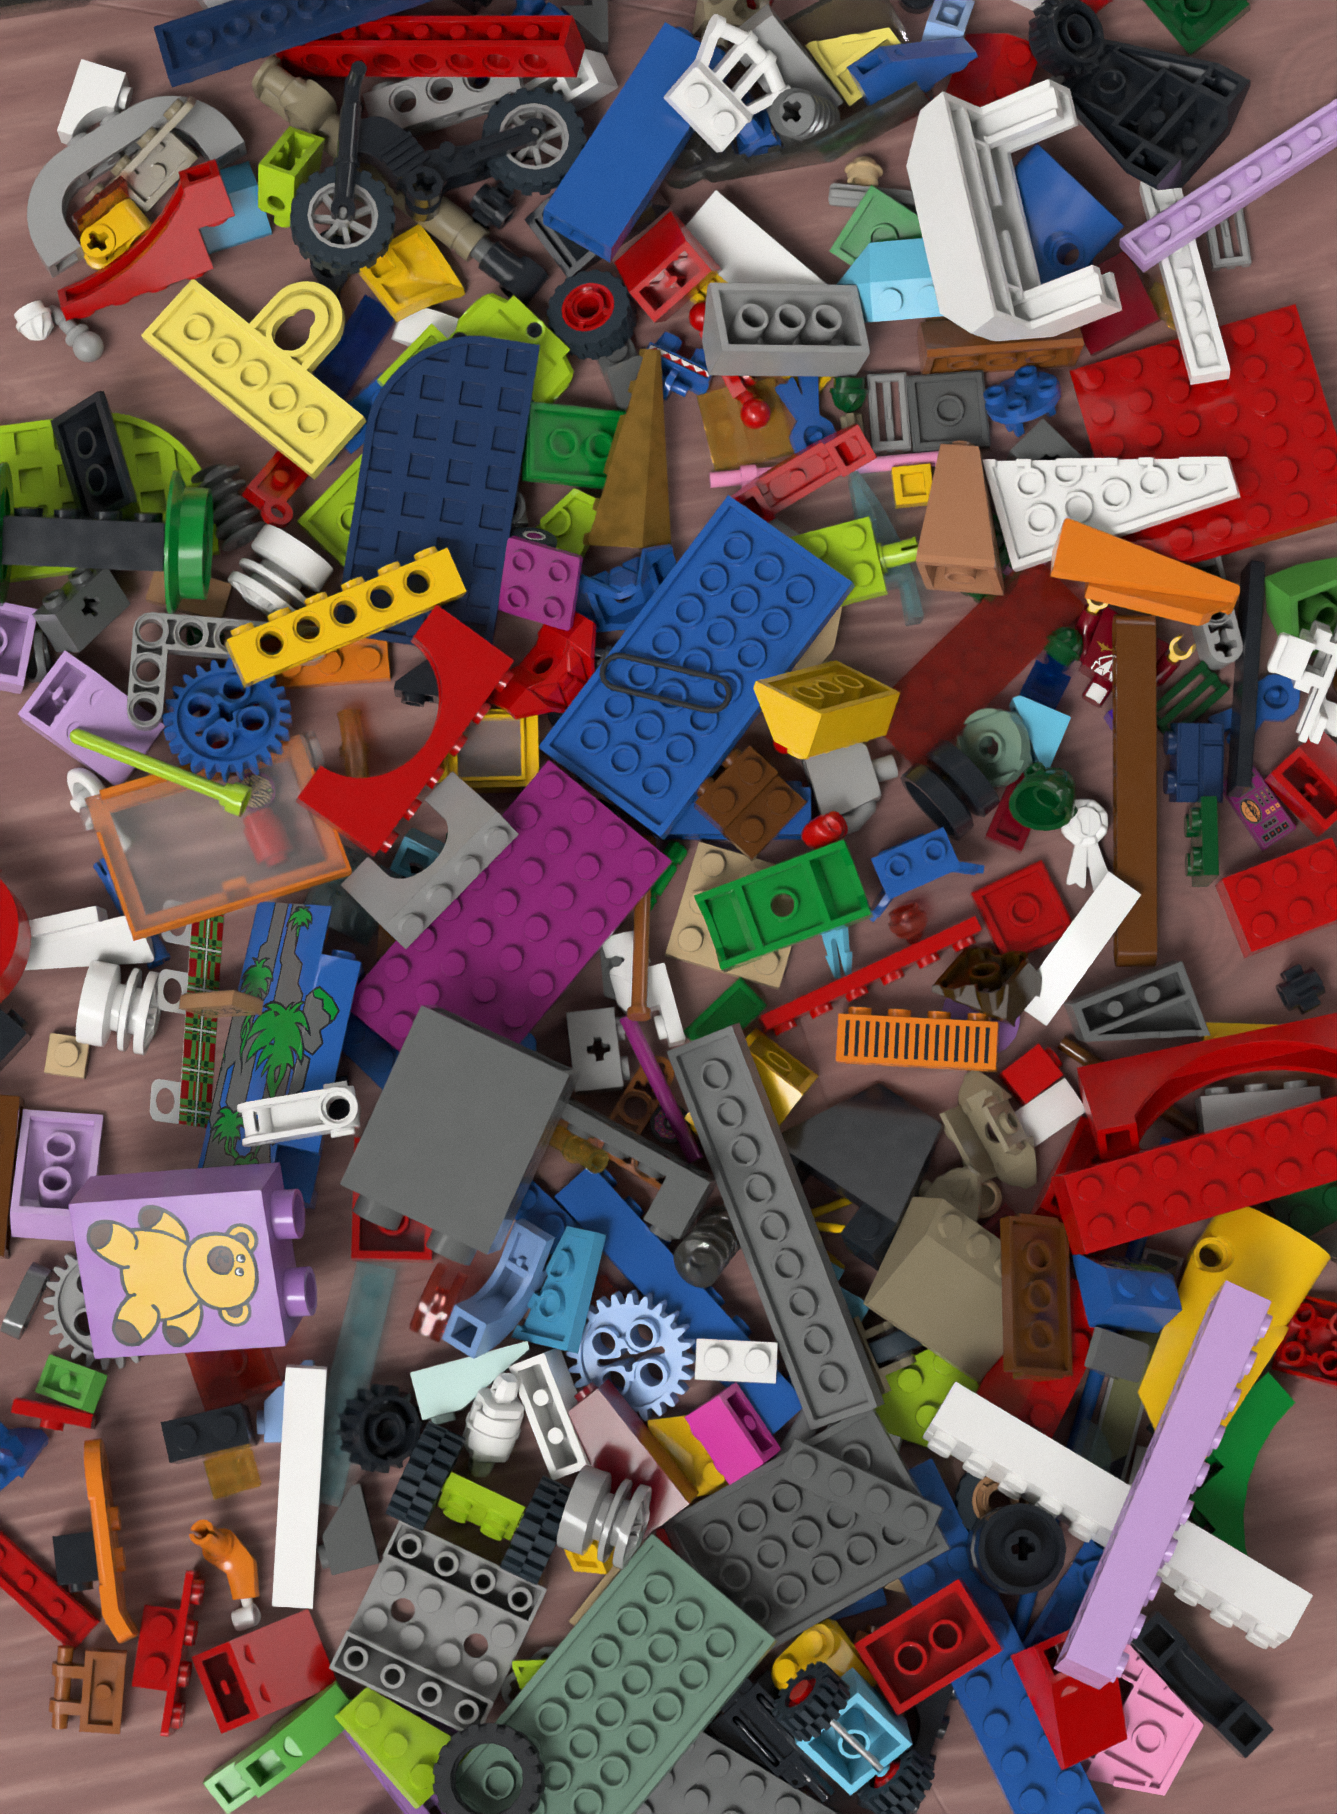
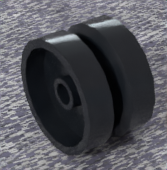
[900,739,1000,841]
[966,1503,1067,1595]

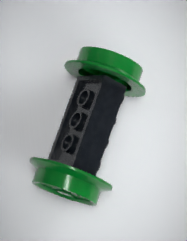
[0,462,213,614]

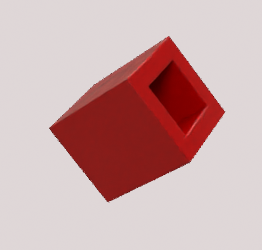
[997,1043,1063,1107]

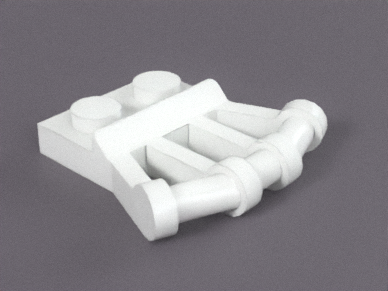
[663,14,791,152]

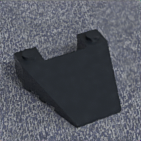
[782,1083,943,1271]

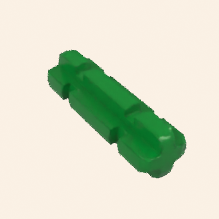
[650,840,688,912]

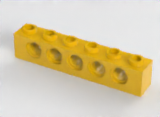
[225,546,467,688]

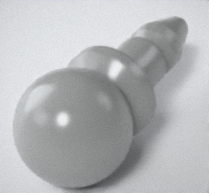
[48,305,104,363]

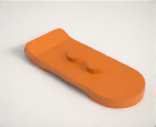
[84,1438,140,1644]

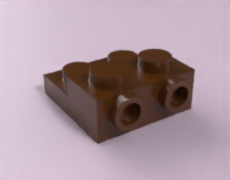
[694,745,807,861]

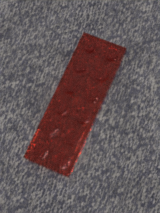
[883,563,1084,766]

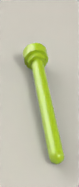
[69,728,252,817]

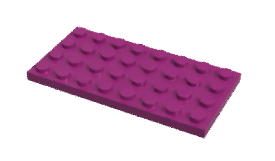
[351,760,672,1053]

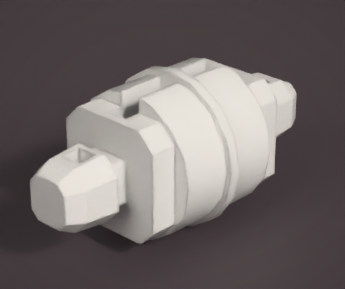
[463,1373,525,1477]

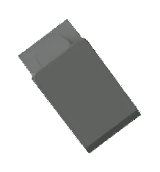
[561,0,608,55]
[596,339,643,412]
[1084,1327,1149,1383]

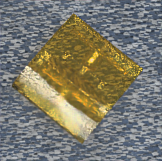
[697,377,795,471]

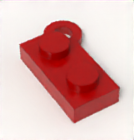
[241,450,309,529]

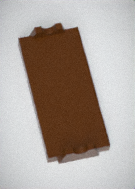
[1000,1213,1073,1382]

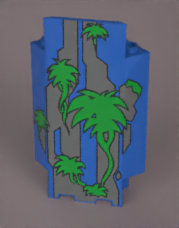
[198,902,366,1210]

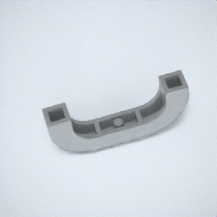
[27,96,247,278]

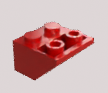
[614,211,722,323]
[1264,732,1337,838]

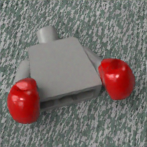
[773,740,898,850]

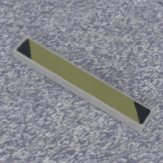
[1087,1247,1183,1482]

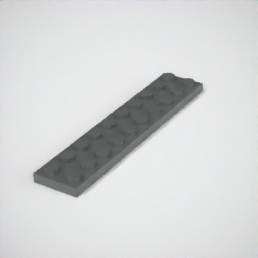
[667,1023,885,1430]

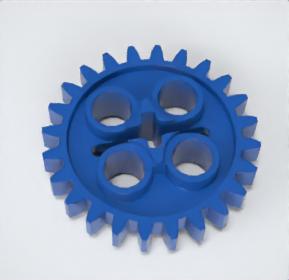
[162,658,293,783]

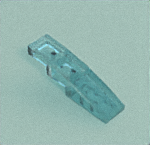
[847,471,924,626]

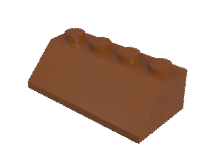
[917,316,1084,375]

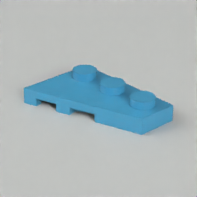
[511,1226,606,1354]

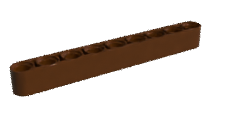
[1112,614,1157,967]

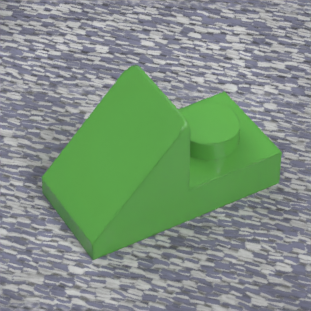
[35,1354,108,1413]

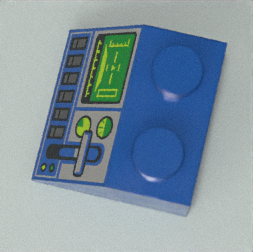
[1072,1253,1182,1333]

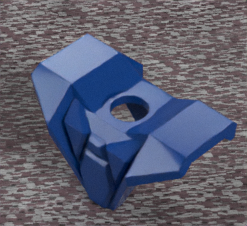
[575,544,677,633]

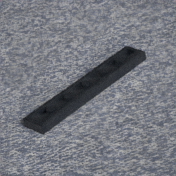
[1226,560,1266,798]

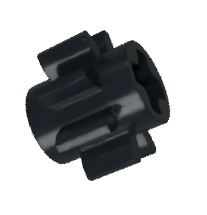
[469,181,518,230]
[1276,963,1325,1015]

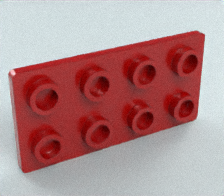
[131,1570,206,1737]

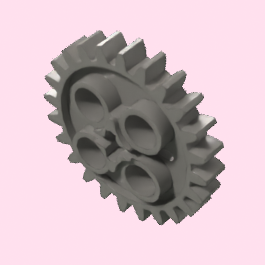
[43,1253,141,1370]

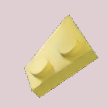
[805,27,901,107]

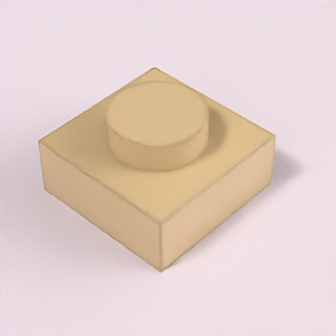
[44,1033,91,1079]

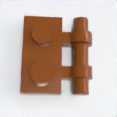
[48,1645,127,1734]

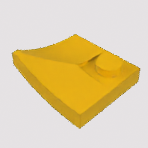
[359,224,465,322]
[647,1416,729,1497]

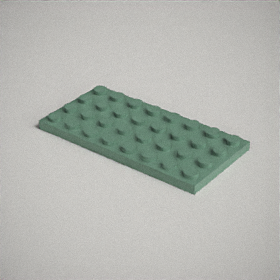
[456,1534,778,1814]

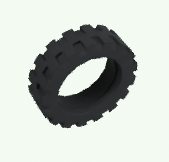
[433,1723,545,1814]

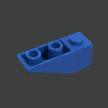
[847,37,978,119]

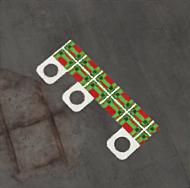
[150,901,224,1128]

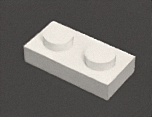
[694,1339,778,1384]

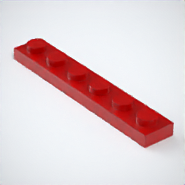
[758,916,982,1036]

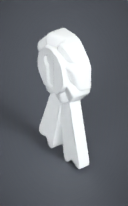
[1061,799,1108,891]

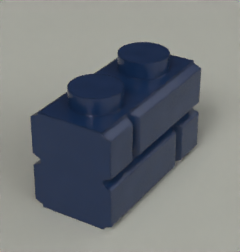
[1163,723,1224,803]

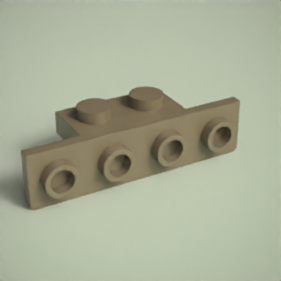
[83,95,199,218]

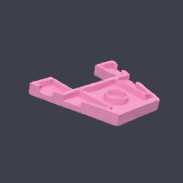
[1080,1644,1204,1796]

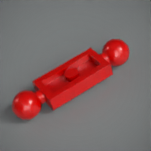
[688,301,771,430]

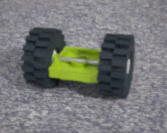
[385,1421,572,1585]

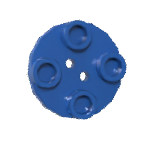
[983,366,1061,437]

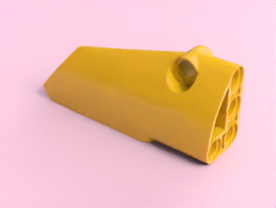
[1137,1206,1331,1459]

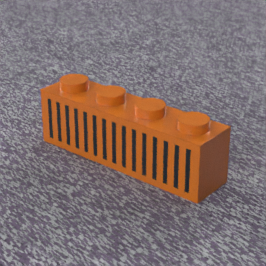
[836,1007,1000,1072]

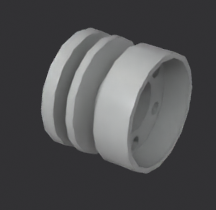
[557,1465,652,1570]

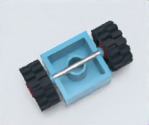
[772,1661,935,1814]

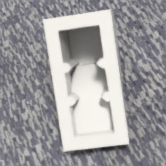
[57,59,133,144]

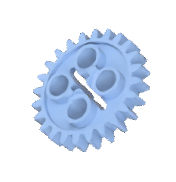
[566,1290,696,1421]

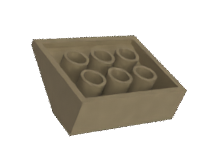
[863,1197,1003,1382]

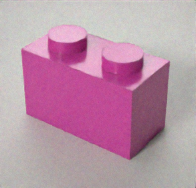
[684,1382,781,1485]

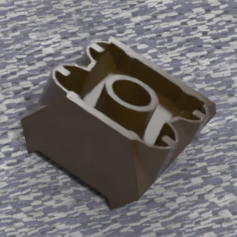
[932,947,1042,1027]

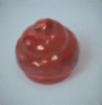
[888,903,928,945]

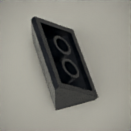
[50,391,142,519]

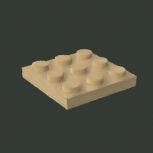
[665,842,794,990]

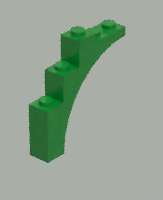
[1188,1372,1295,1556]

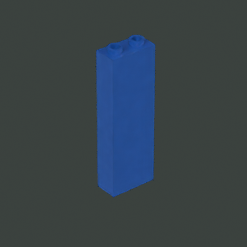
[543,22,731,262]

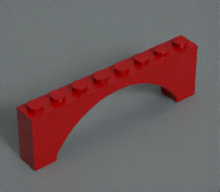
[1077,1013,1337,1160]

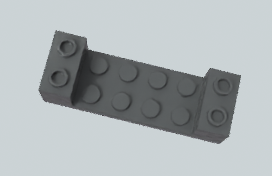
[561,1097,717,1241]

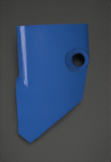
[1014,143,1125,285]

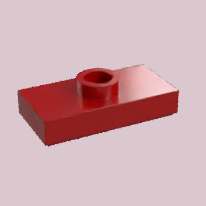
[11,1397,97,1431]

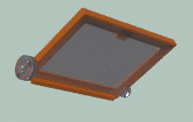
[79,730,352,941]

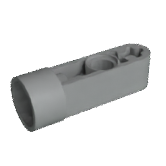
[1190,556,1243,670]

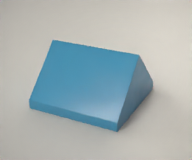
[175,161,272,254]

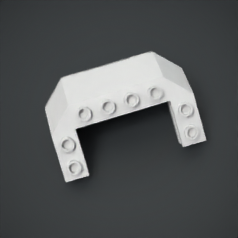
[906,79,1122,341]

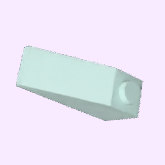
[410,1341,530,1425]

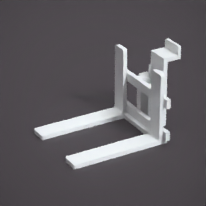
[1267,620,1337,744]

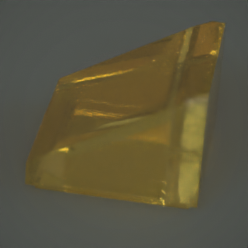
[203,1448,261,1500]

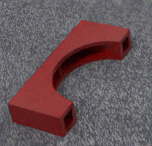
[295,604,514,857]

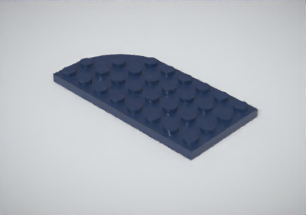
[336,336,540,646]

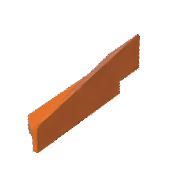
[1050,518,1240,626]

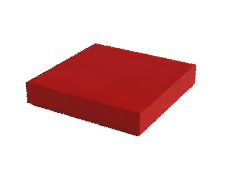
[970,860,1072,955]

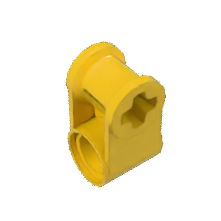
[80,198,152,270]

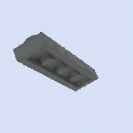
[778,1439,944,1546]

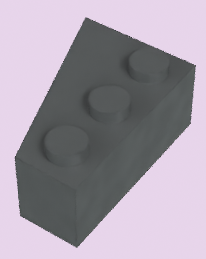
[1063,960,1210,1042]

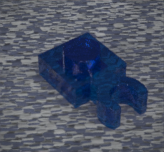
[1018,652,1075,710]

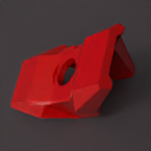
[487,611,596,720]

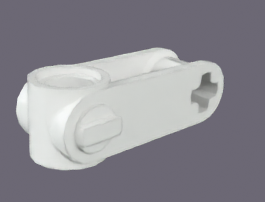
[237,1081,361,1147]

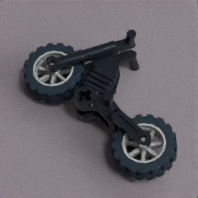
[290,61,586,275]

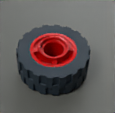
[547,269,637,360]

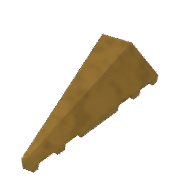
[583,349,671,548]

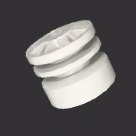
[228,524,333,616]
[76,960,161,1055]

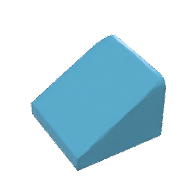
[390,828,445,878]

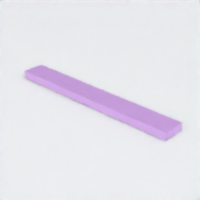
[1119,98,1337,273]

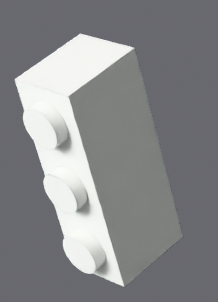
[509,1348,591,1480]

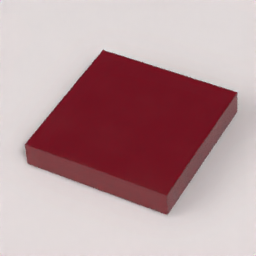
[1080,251,1162,357]

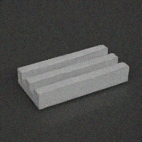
[1205,208,1252,272]
[866,372,911,453]

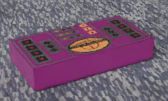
[1223,765,1296,851]

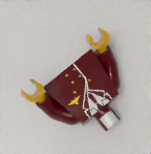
[1075,599,1196,708]

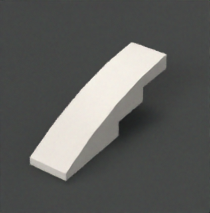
[1024,872,1141,1026]

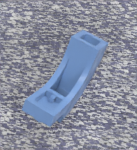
[442,1218,555,1359]

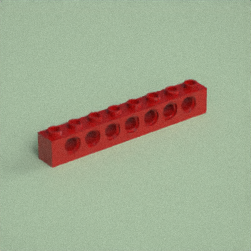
[276,15,585,77]

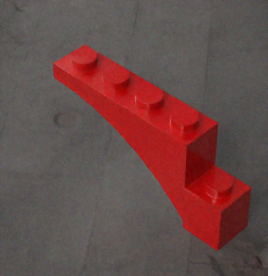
[57,159,235,321]

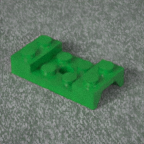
[694,839,874,972]

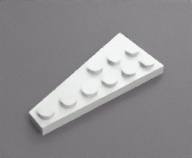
[982,457,1241,572]

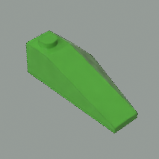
[1265,557,1337,657]

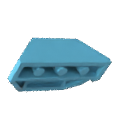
[836,238,943,323]

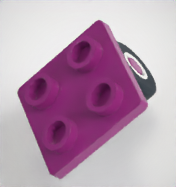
[498,527,583,631]

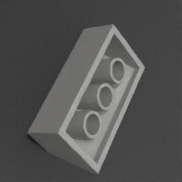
[702,283,870,377]

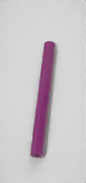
[619,1016,703,1163]

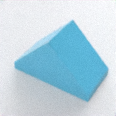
[1009,695,1071,767]

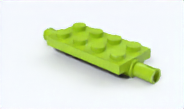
[789,516,919,607]

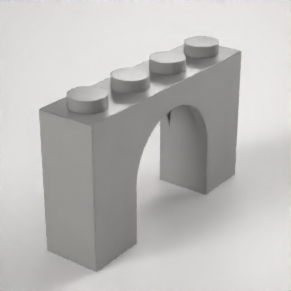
[341,771,519,949]

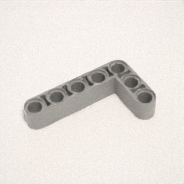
[127,612,326,731]

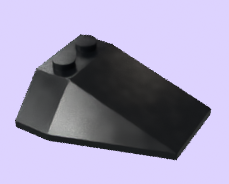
[1061,39,1251,190]

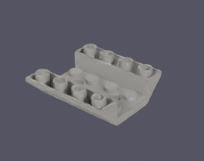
[329,1520,547,1731]

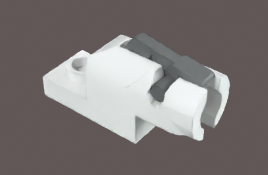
[599,931,685,1048]

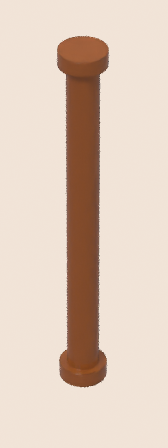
[627,835,656,1021]

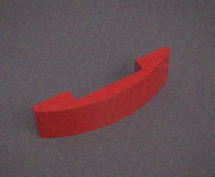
[731,423,877,522]

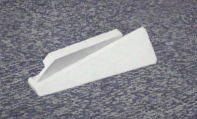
[25,906,155,970]

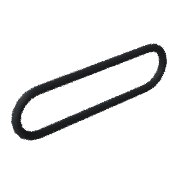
[599,653,732,713]

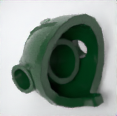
[1009,762,1078,831]

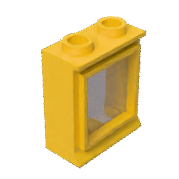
[437,709,539,793]

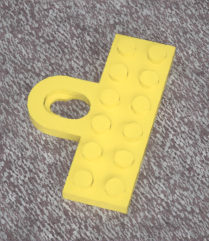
[141,279,366,480]

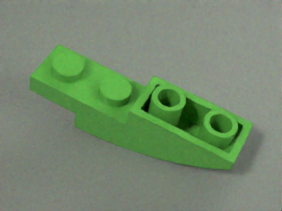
[203,1681,352,1814]

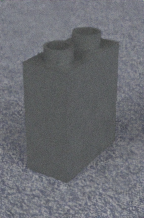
[340,1005,581,1266]

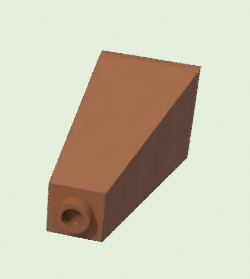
[916,441,1005,595]

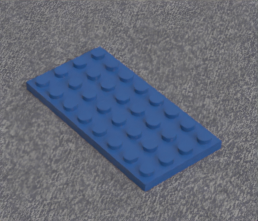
[539,495,855,840]

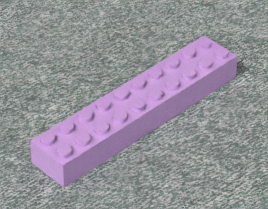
[1053,1281,1273,1690]

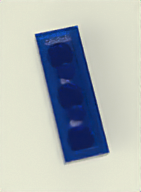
[313,294,396,401]

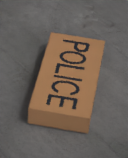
[179,990,264,1018]

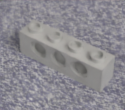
[363,77,525,137]

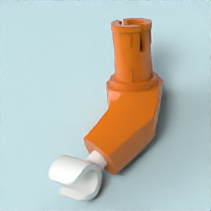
[189,1519,261,1631]

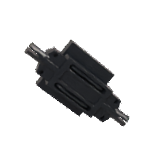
[708,1670,835,1802]

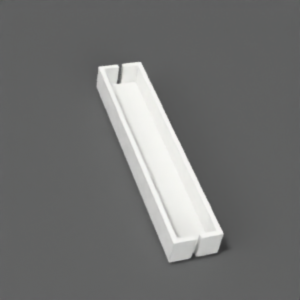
[922,1382,1313,1649]

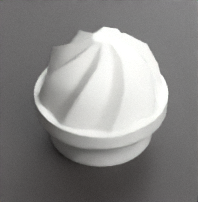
[14,300,54,341]

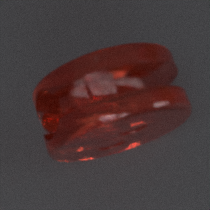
[409,1262,469,1343]

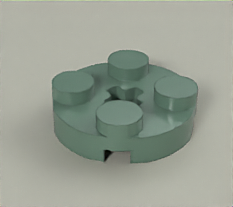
[956,708,1032,787]

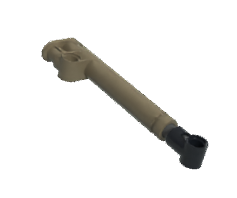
[252,55,550,306]

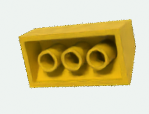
[753,660,900,759]

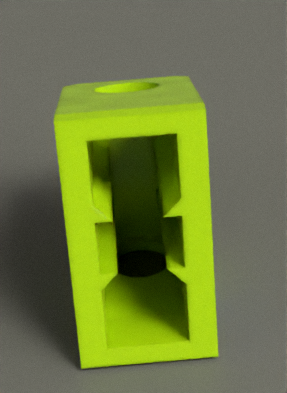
[258,126,325,228]

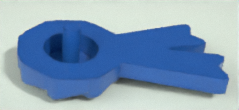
[775,376,836,453]
[1208,674,1300,744]

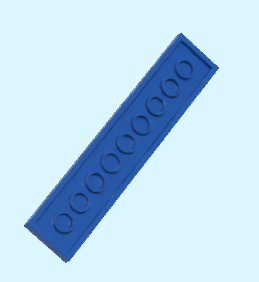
[899,1458,1105,1814]

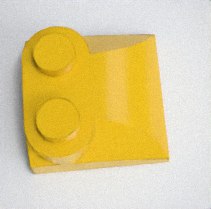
[771,1618,877,1690]

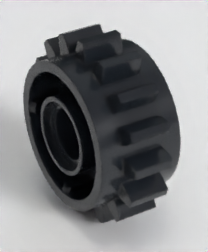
[1028,0,1104,81]
[336,1383,423,1473]

